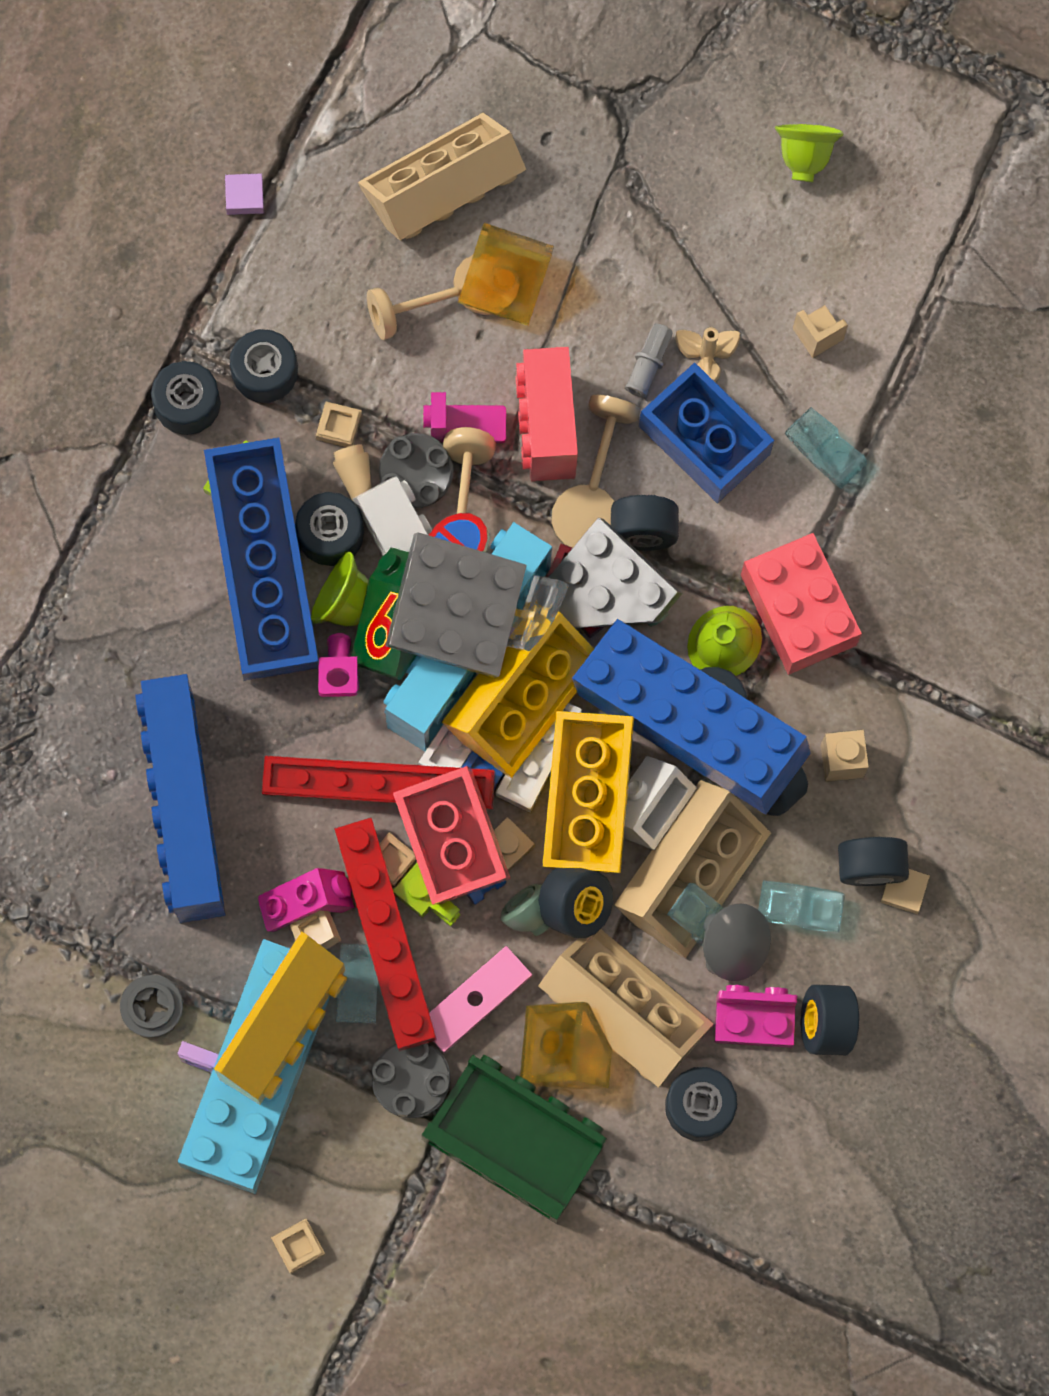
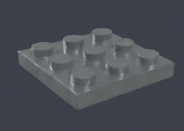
[385,532,527,678]

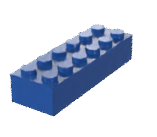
[204,437,319,681]
[572,619,811,815]
[135,674,226,923]

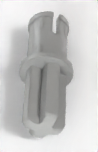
[625,323,673,398]

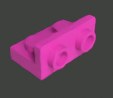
[714,985,797,1048]

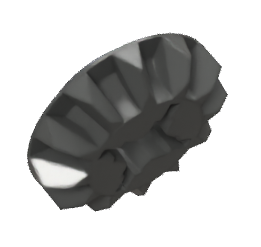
[120,975,183,1038]

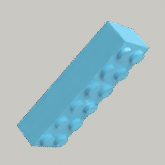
[383,522,552,752]
[178,939,330,1194]

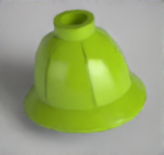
[775,124,844,182]
[311,552,369,626]
[687,606,762,676]

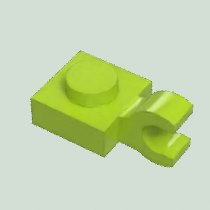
[393,863,461,927]

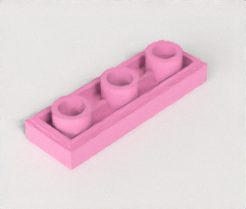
[429,946,532,1054]

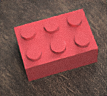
[515,347,578,481]
[741,533,862,675]
[393,766,511,905]

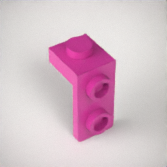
[423,392,506,443]
[258,868,354,932]

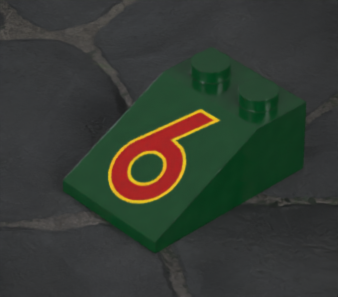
[351,547,417,680]

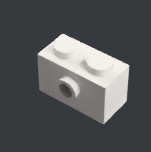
[353,477,432,556]
[624,756,697,850]

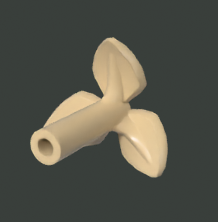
[675,327,740,382]

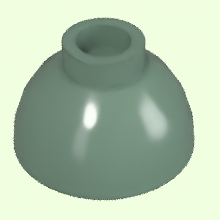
[500,884,549,936]

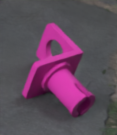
[318,633,359,697]

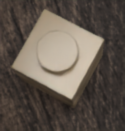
[821,730,869,782]

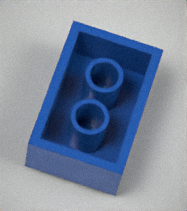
[639,362,774,504]

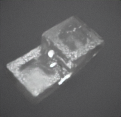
[507,575,569,651]

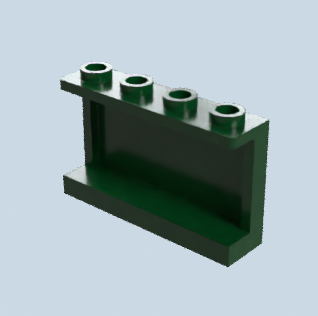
[421,1055,607,1224]

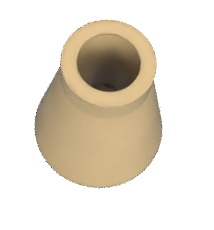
[333,444,372,502]

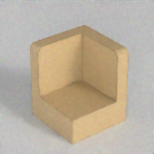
[793,305,848,358]

